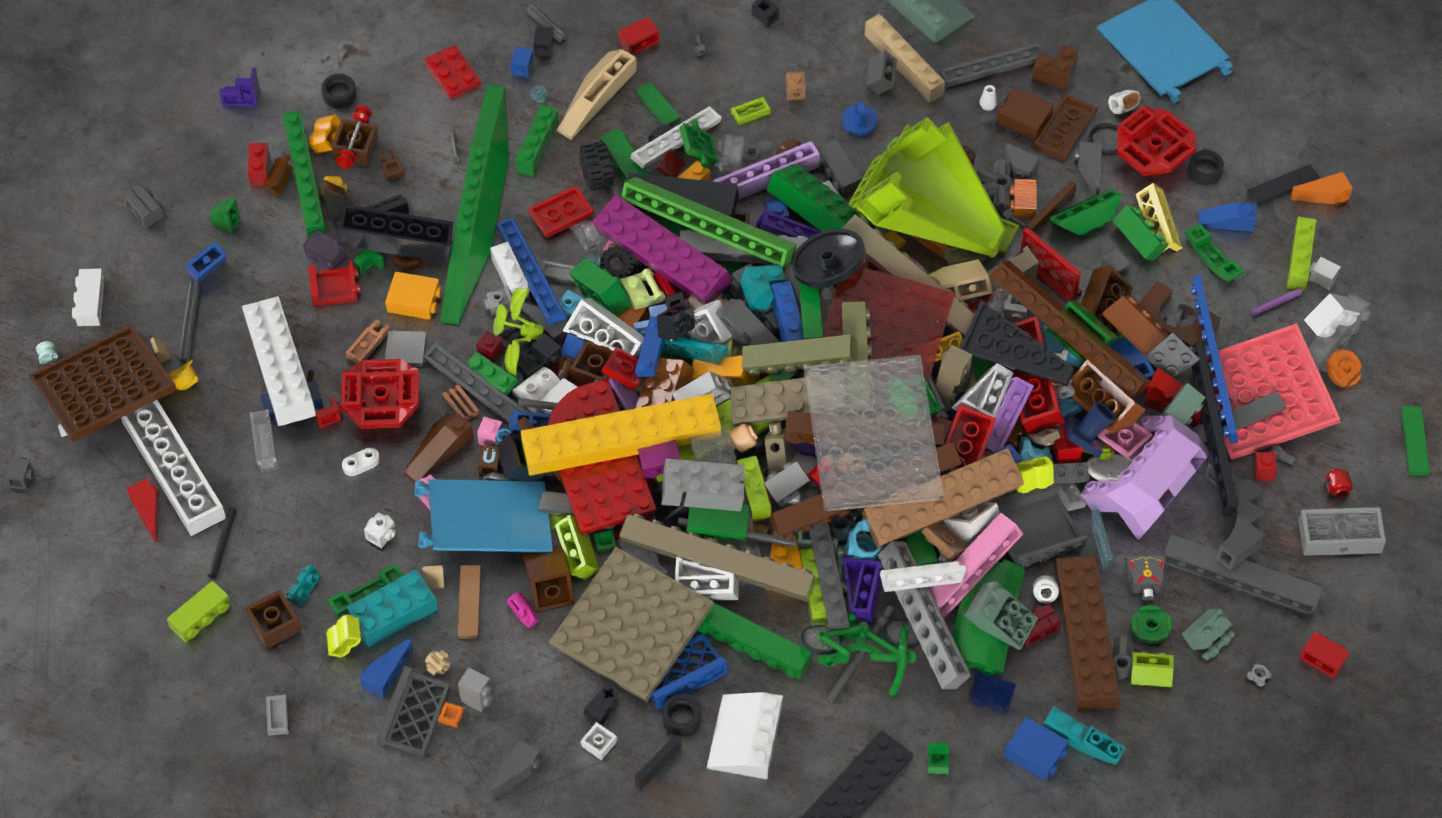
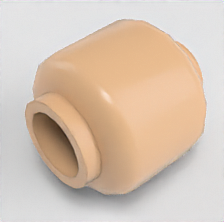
[728,423,758,452]

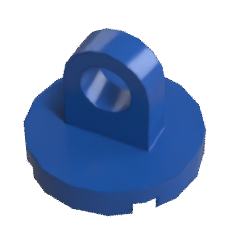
[842,101,878,137]

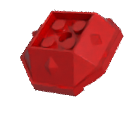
[1117,105,1196,177]
[341,359,419,429]

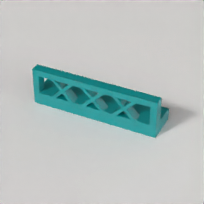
[662,336,729,365]

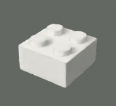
[581,722,617,760]

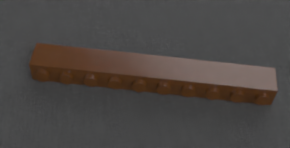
[990,261,1151,398]
[769,442,962,540]

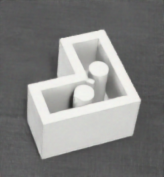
[1304,293,1361,338]

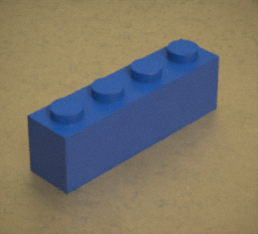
[771,281,804,342]

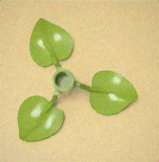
[493,288,543,376]

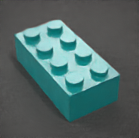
[347,569,438,648]

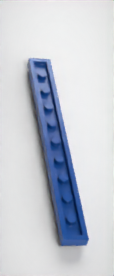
[1191,275,1238,444]

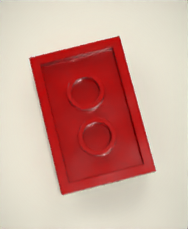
[424,45,481,99]
[528,185,594,238]

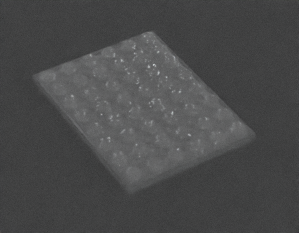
[804,355,944,511]

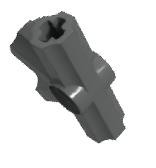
[976,159,1010,212]

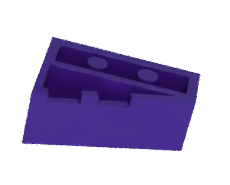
[842,557,883,625]

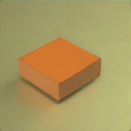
[438,702,465,728]

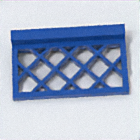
[651,633,728,710]

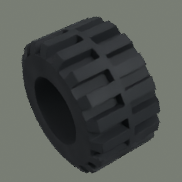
[579,141,615,190]

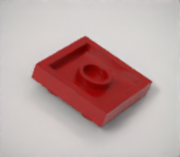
[601,347,643,390]

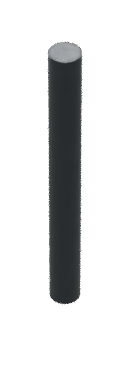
[207,507,237,579]

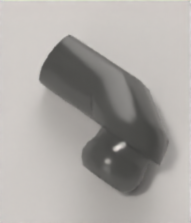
[481,472,509,481]

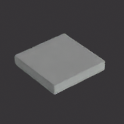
[385,331,426,367]

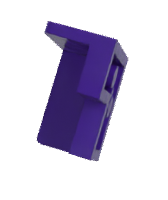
[219,68,260,106]

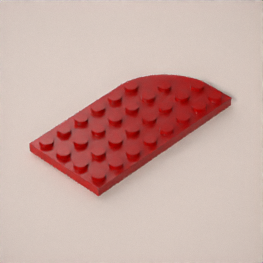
[548,378,656,535]

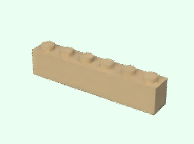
[865,14,945,103]

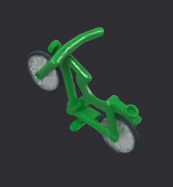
[800,612,921,697]

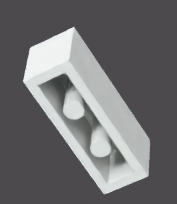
[490,242,529,298]
[72,269,105,326]

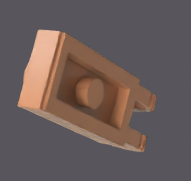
[345,319,391,363]

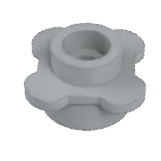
[1247,664,1271,686]

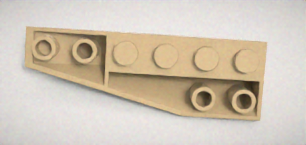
[557,49,637,140]
[885,259,993,314]

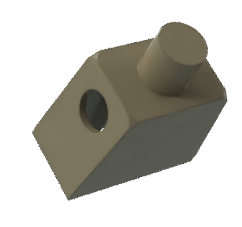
[765,421,795,470]

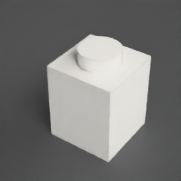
[1309,257,1341,290]

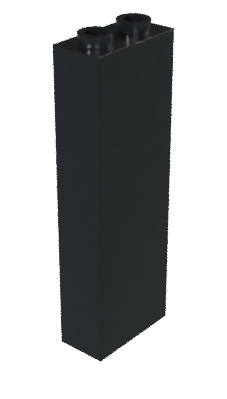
[624,173,739,218]

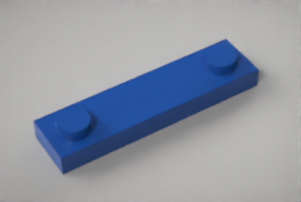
[635,317,665,377]

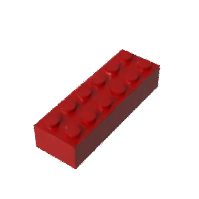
[1010,316,1065,434]

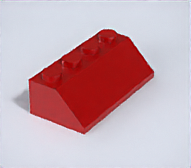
[940,405,996,477]

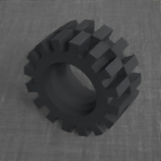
[599,246,634,279]

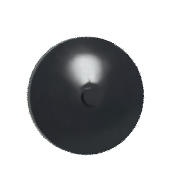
[791,229,866,288]

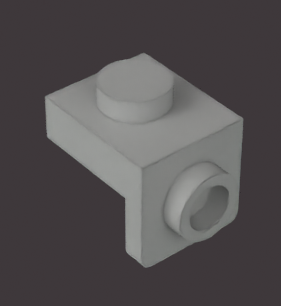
[1003,294,1031,322]

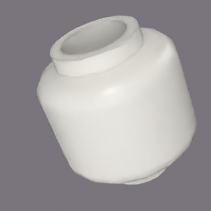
[1033,575,1059,603]

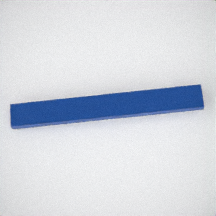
[496,218,566,325]

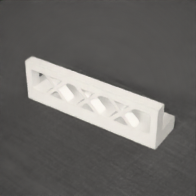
[880,561,966,592]

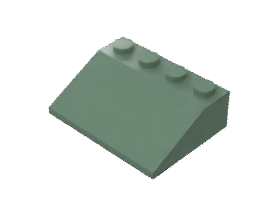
[888,0,974,43]

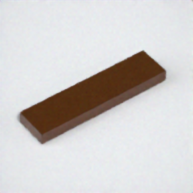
[1026,181,1077,234]

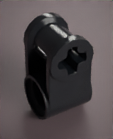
[831,508,863,540]
[583,685,618,725]

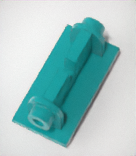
[286,564,321,607]

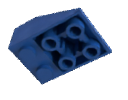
[1111,337,1155,381]

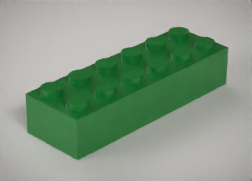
[766,163,876,232]

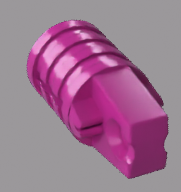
[507,592,539,628]

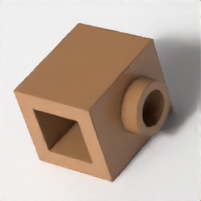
[786,72,806,100]

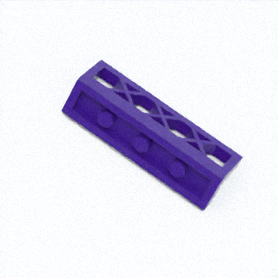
[756,210,822,238]

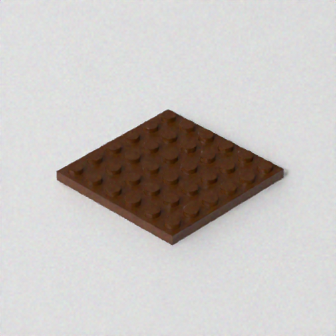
[29,325,177,442]

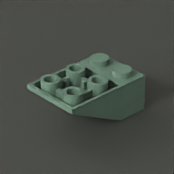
[965,581,1038,650]

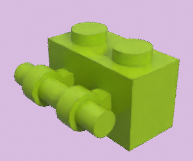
[1131,651,1174,687]

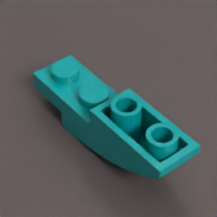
[1042,706,1126,765]

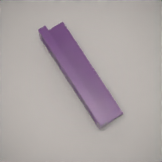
[985,377,1034,453]

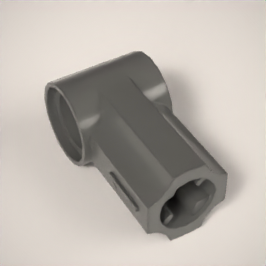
[1113,636,1132,679]

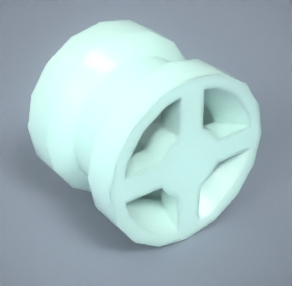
[36,341,58,365]

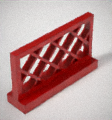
[1016,227,1082,303]

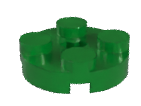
[1131,605,1172,644]

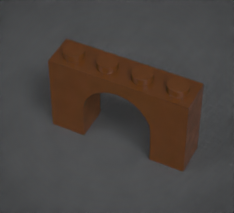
[1139,281,1221,348]

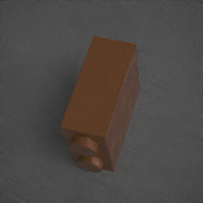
[996,88,1054,140]

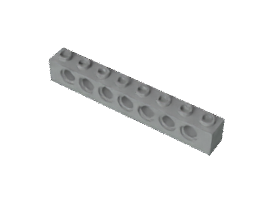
[878,541,971,689]

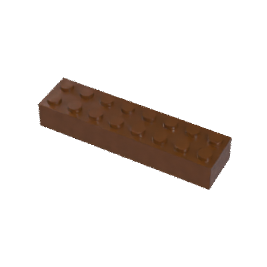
[1054,556,1120,712]

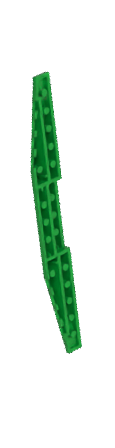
[440,85,509,325]

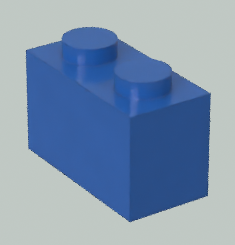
[186,241,227,283]

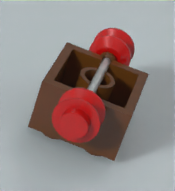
[331,105,379,169]

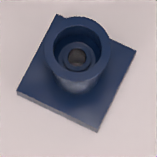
[1064,401,1116,458]

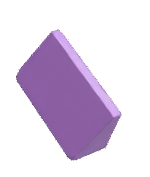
[609,378,639,410]

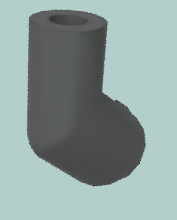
[1269,445,1297,466]

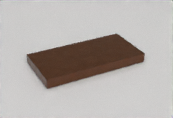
[1033,93,1098,161]

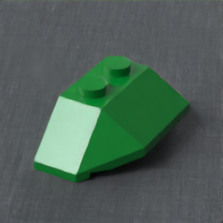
[1050,189,1122,235]

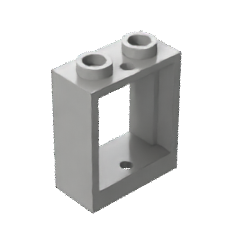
[672,371,734,407]

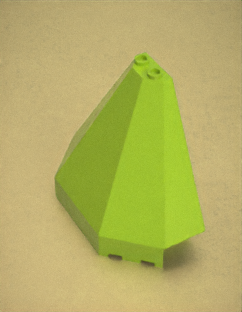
[849,117,1007,258]

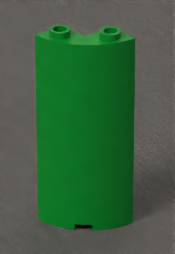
[952,559,1025,677]

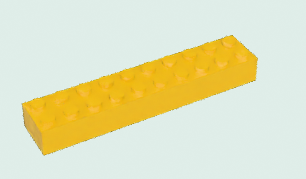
[521,393,721,476]

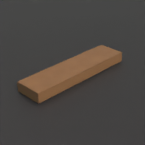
[458,565,481,639]

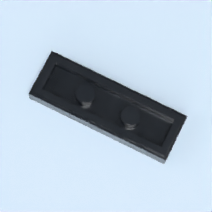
[635,735,681,790]

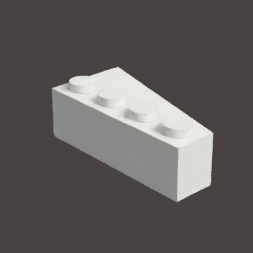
[563,298,644,357]

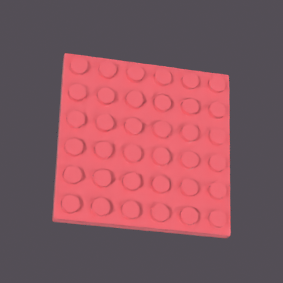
[1190,323,1340,461]

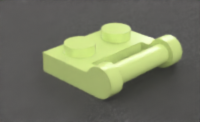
[620,268,666,310]

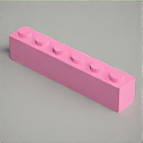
[929,513,1023,619]

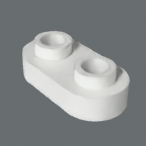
[342,448,380,476]

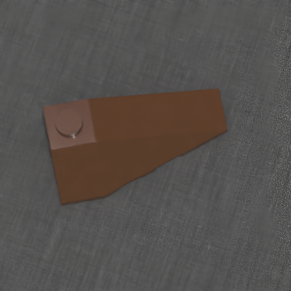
[404,413,474,482]

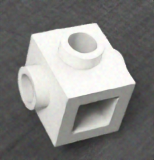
[364,512,396,548]

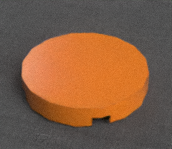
[1327,349,1362,387]

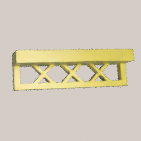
[1135,183,1183,252]

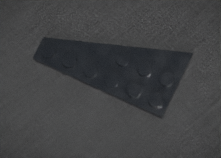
[960,300,1074,387]

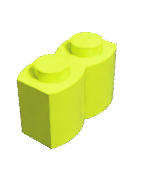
[1015,457,1054,493]
[326,615,361,658]

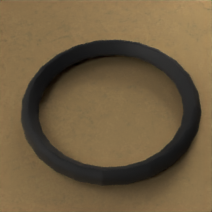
[1089,123,1118,154]

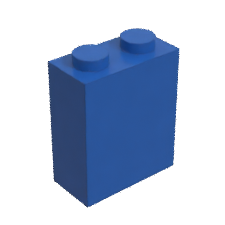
[1004,717,1069,781]

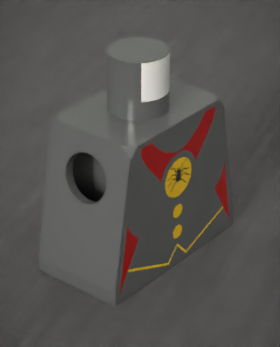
[1125,555,1165,602]

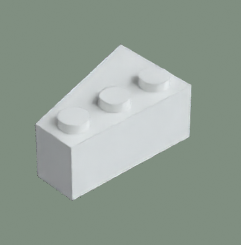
[952,363,1013,417]
[675,557,739,601]

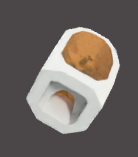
[1108,90,1140,114]

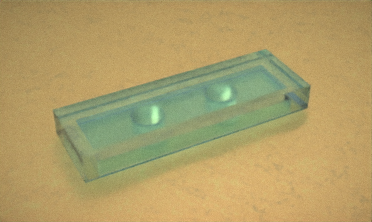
[1090,509,1114,570]

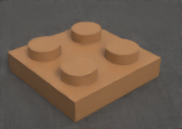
[922,522,968,559]

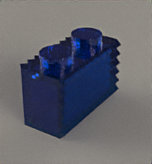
[969,673,1016,712]

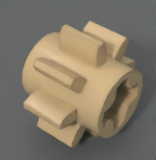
[425,650,450,675]

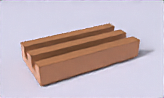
[442,384,479,421]

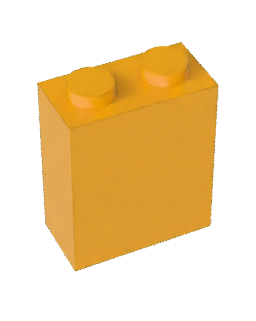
[385,272,442,320]

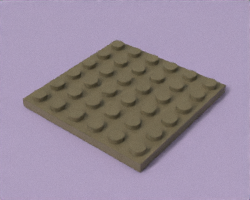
[548,547,714,702]

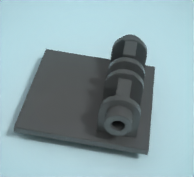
[1145,332,1200,379]

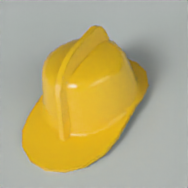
[168,360,199,390]

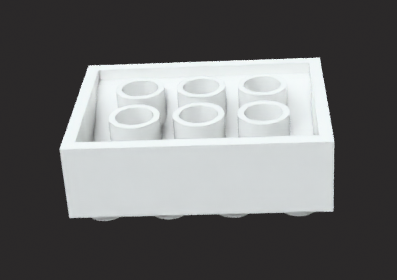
[707,692,783,779]

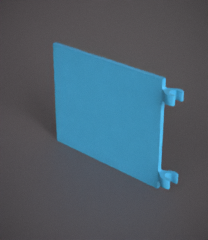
[1097,0,1233,104]
[414,479,553,552]

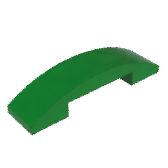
[1185,224,1244,281]
[327,563,404,616]

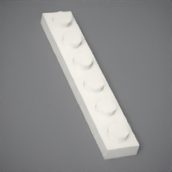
[631,106,722,169]

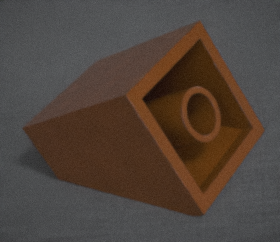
[522,545,575,612]

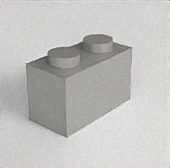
[458,667,493,712]

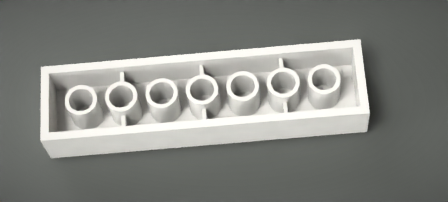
[242,296,316,426]
[121,400,226,536]

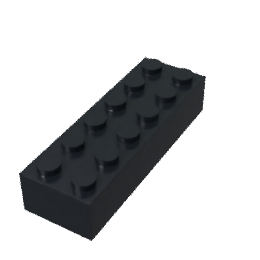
[337,204,454,263]

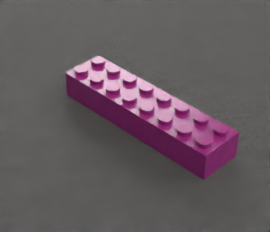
[592,194,732,305]

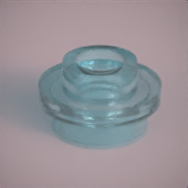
[530,86,548,103]

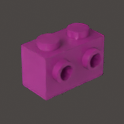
[638,440,681,478]

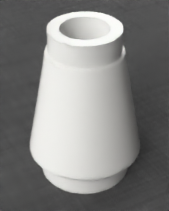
[979,85,997,111]

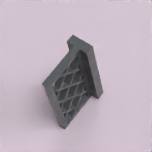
[376,666,450,757]

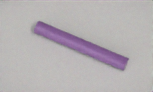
[1251,288,1303,316]

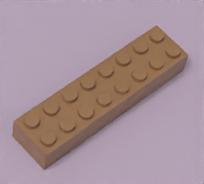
[861,448,1024,549]

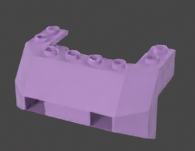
[1080,415,1210,541]

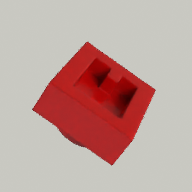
[315,396,343,428]

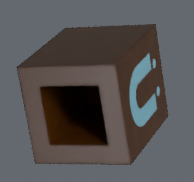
[478,445,501,476]

